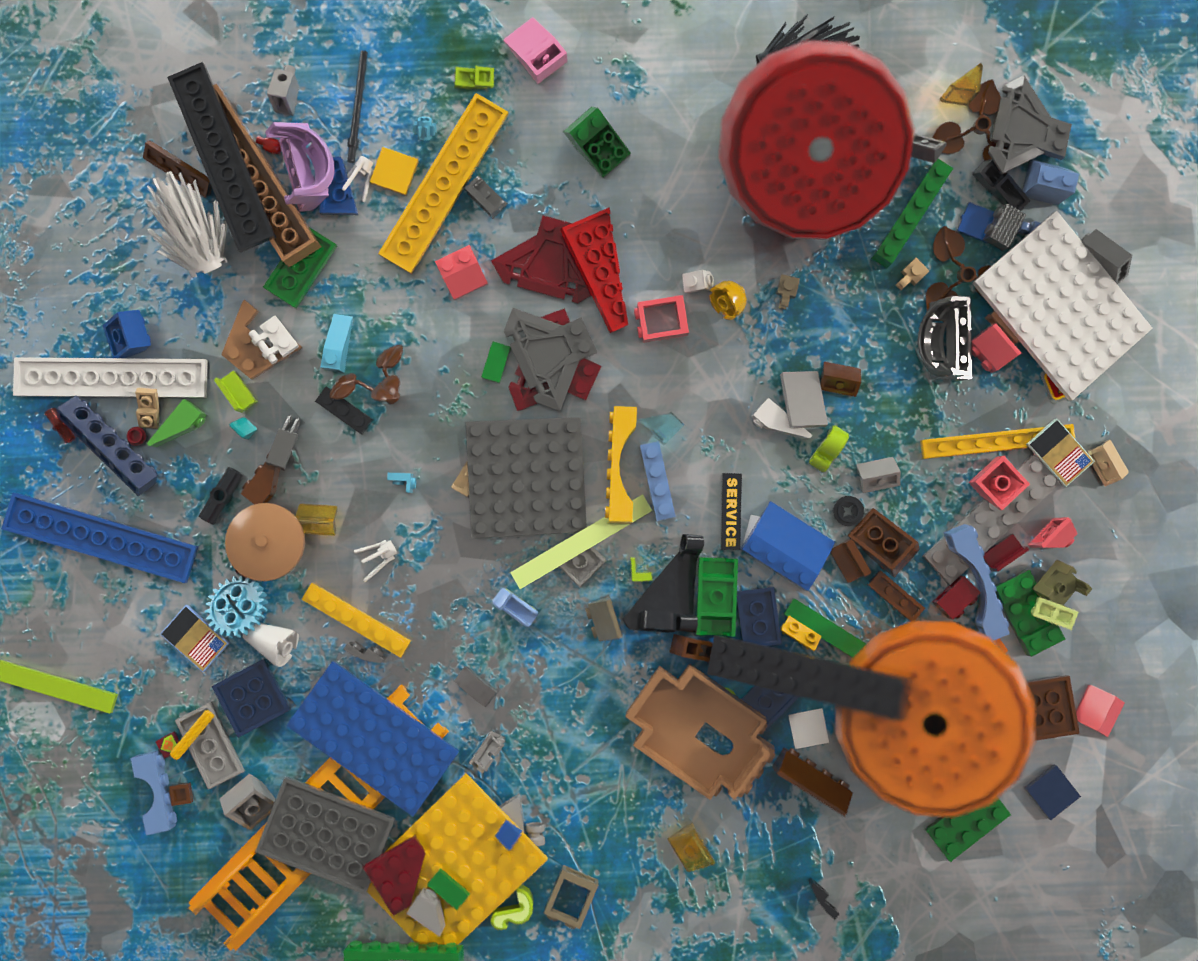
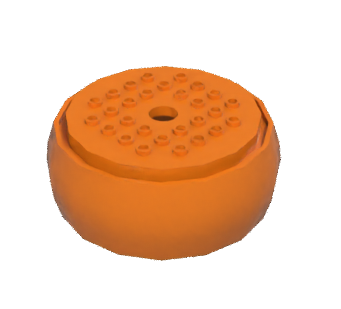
[835,621,1035,817]

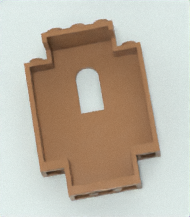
[625,663,775,800]

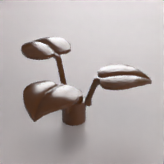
[932,79,1007,161]
[925,226,991,311]
[330,344,403,404]

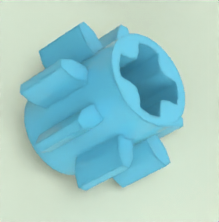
[413,117,436,140]

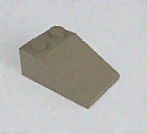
[585,596,622,641]

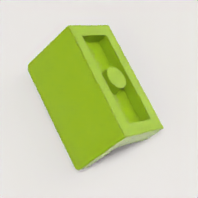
[214,370,257,413]
[630,557,652,582]

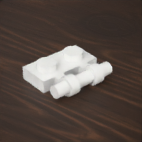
[249,315,299,364]

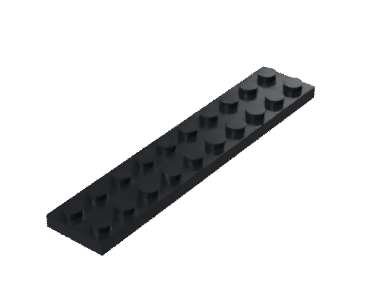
[167,62,276,253]

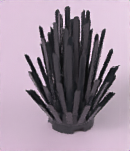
[756,14,860,65]

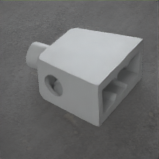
[267,65,299,116]

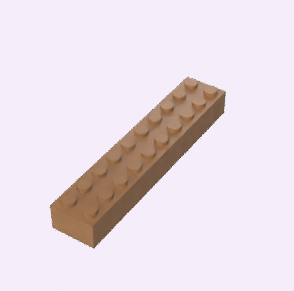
[214,84,321,267]

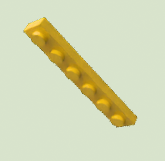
[301,583,412,658]

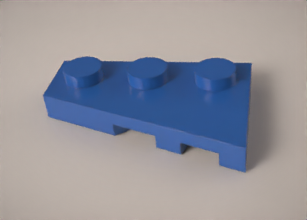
[319,157,358,215]

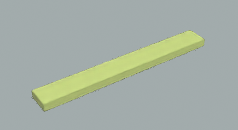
[510,495,652,589]

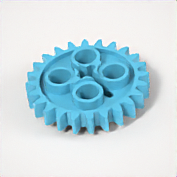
[205,576,268,638]

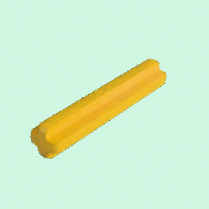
[170,710,214,760]

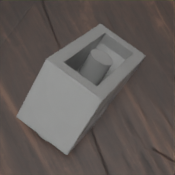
[406,888,445,936]

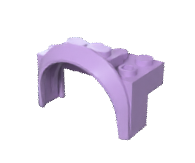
[265,122,334,211]

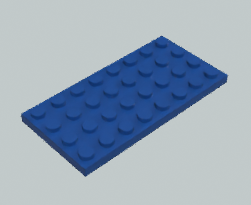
[286,661,460,816]

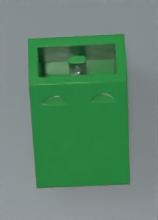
[563,107,631,178]

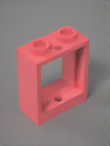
[634,295,689,343]

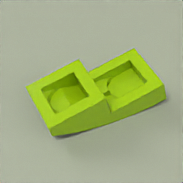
[454,66,494,89]

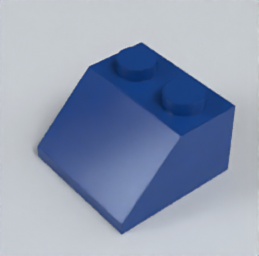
[103,310,151,358]

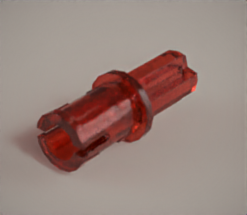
[44,408,75,444]

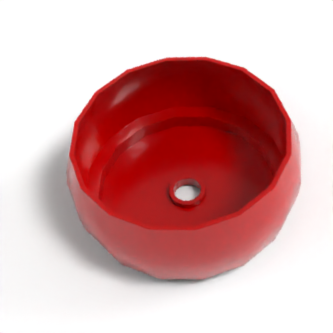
[718,41,915,240]

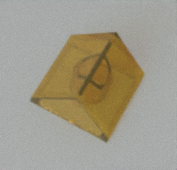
[940,63,983,106]
[667,822,715,872]

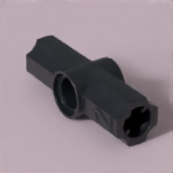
[198,467,244,525]

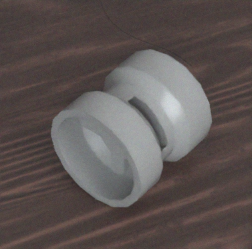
[526,822,545,846]

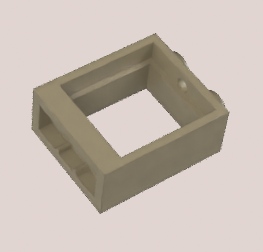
[544,865,599,929]

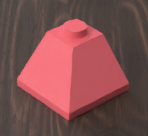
[1028,517,1078,548]

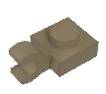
[776,274,800,310]

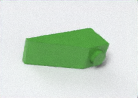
[147,399,207,447]

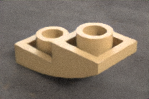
[135,388,159,429]

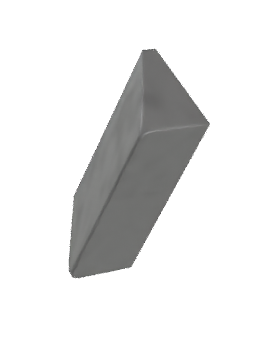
[911,134,947,163]

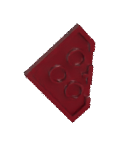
[363,835,425,916]

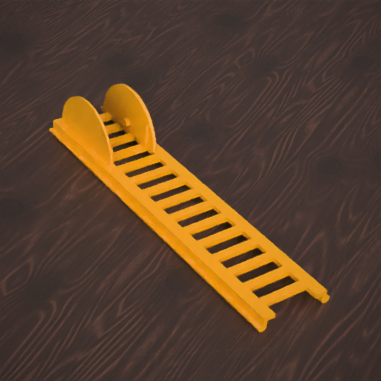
[188,684,449,951]

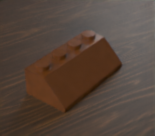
[772,747,853,817]

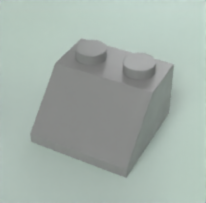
[219,774,276,830]

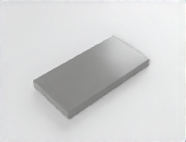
[175,702,245,790]

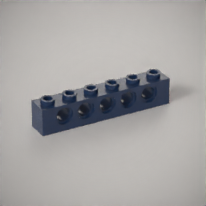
[57,395,158,496]

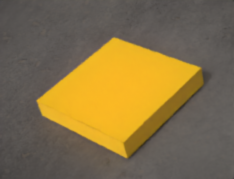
[370,147,419,196]

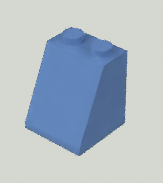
[1022,160,1079,205]

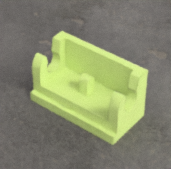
[1030,597,1079,630]

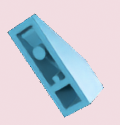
[321,314,353,373]

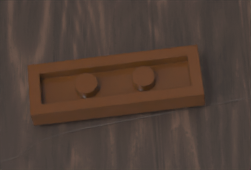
[867,570,925,621]

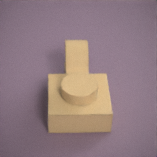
[896,258,929,290]

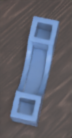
[639,441,676,521]
[131,750,177,835]

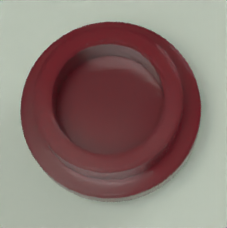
[127,427,147,446]

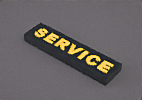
[720,473,742,550]

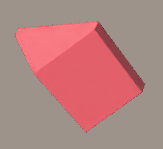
[1076,685,1125,737]

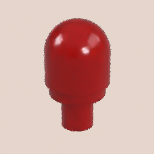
[256,136,282,154]

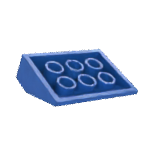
[740,501,835,591]

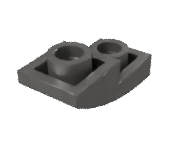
[343,641,386,663]
[454,666,497,707]

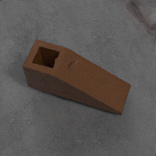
[240,454,280,505]

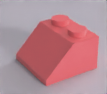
[435,245,488,300]
[971,323,1021,373]
[968,456,1030,510]

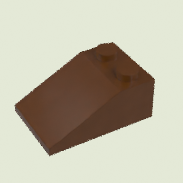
[848,508,920,578]

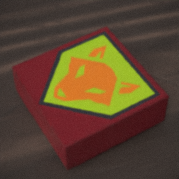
[155,731,180,759]

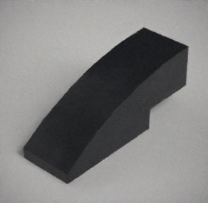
[972,159,1030,211]

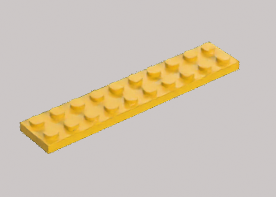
[378,93,509,274]

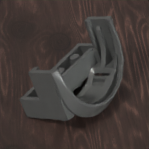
[918,296,972,381]

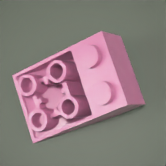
[503,17,567,84]

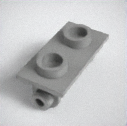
[469,731,505,773]

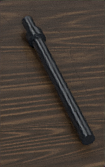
[347,51,368,163]

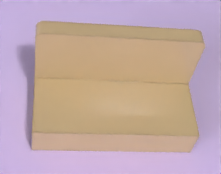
[1087,440,1129,486]

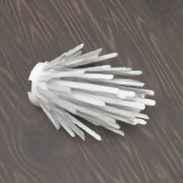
[145,171,227,277]

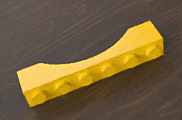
[605,406,637,524]

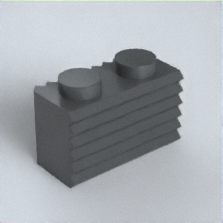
[983,204,1026,251]

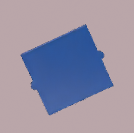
[957,202,994,244]

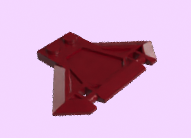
[491,215,592,304]
[508,308,602,411]

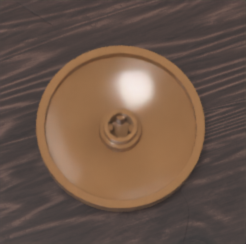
[225,503,305,581]

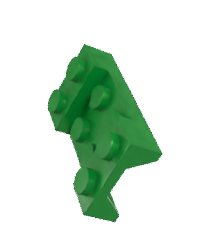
[695,557,738,637]
[995,570,1066,657]

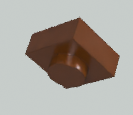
[169,782,193,806]

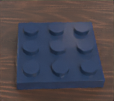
[211,658,291,738]

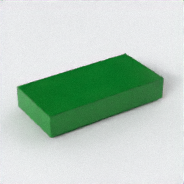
[481,341,511,383]
[427,868,470,910]

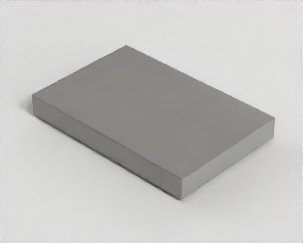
[780,371,828,428]

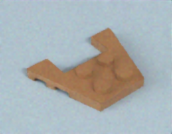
[221,300,303,380]

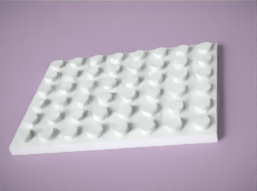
[972,211,1152,401]

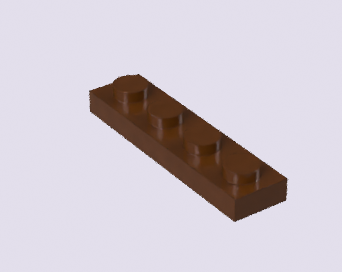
[143,140,212,198]

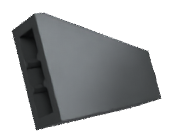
[1081,229,1133,285]

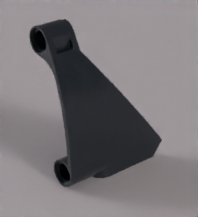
[622,534,704,633]

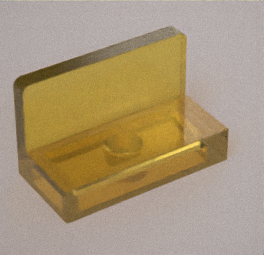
[296,504,338,536]

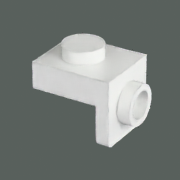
[682,270,714,294]

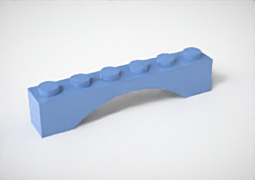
[943,524,1009,641]

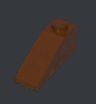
[669,634,713,662]

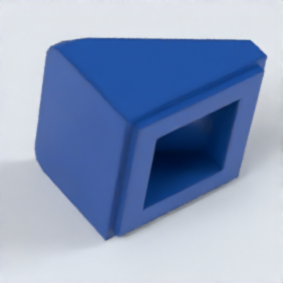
[495,820,522,851]

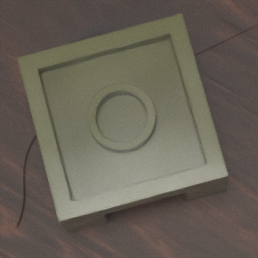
[1032,560,1092,607]

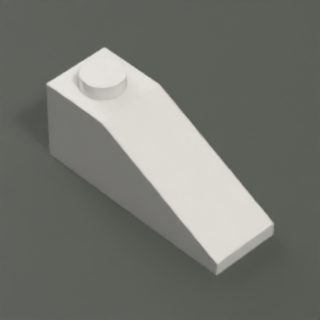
[751,398,812,440]

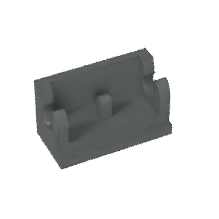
[465,176,508,219]

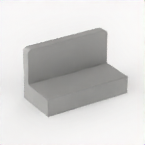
[856,457,901,493]

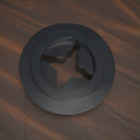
[833,496,864,526]

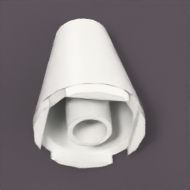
[242,623,299,667]

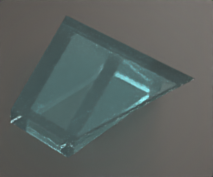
[637,412,684,446]

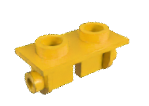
[780,616,822,651]

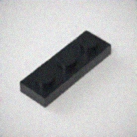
[315,386,373,435]

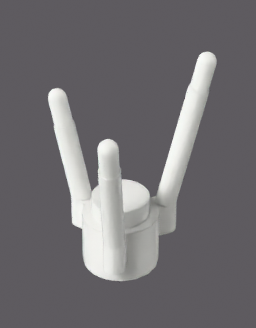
[342,156,374,202]
[354,540,398,582]

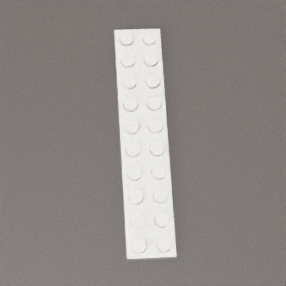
[13,358,208,398]

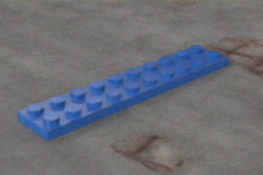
[1,492,198,583]

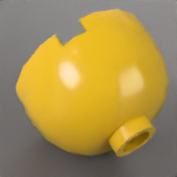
[709,281,747,320]

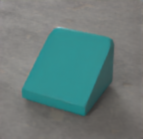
[229,417,257,439]

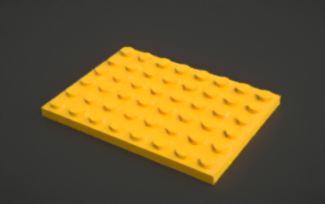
[367,773,548,945]

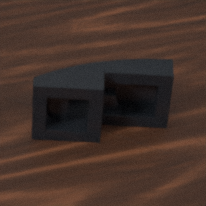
[808,877,840,920]

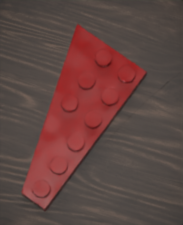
[560,207,629,333]

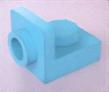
[387,472,416,493]

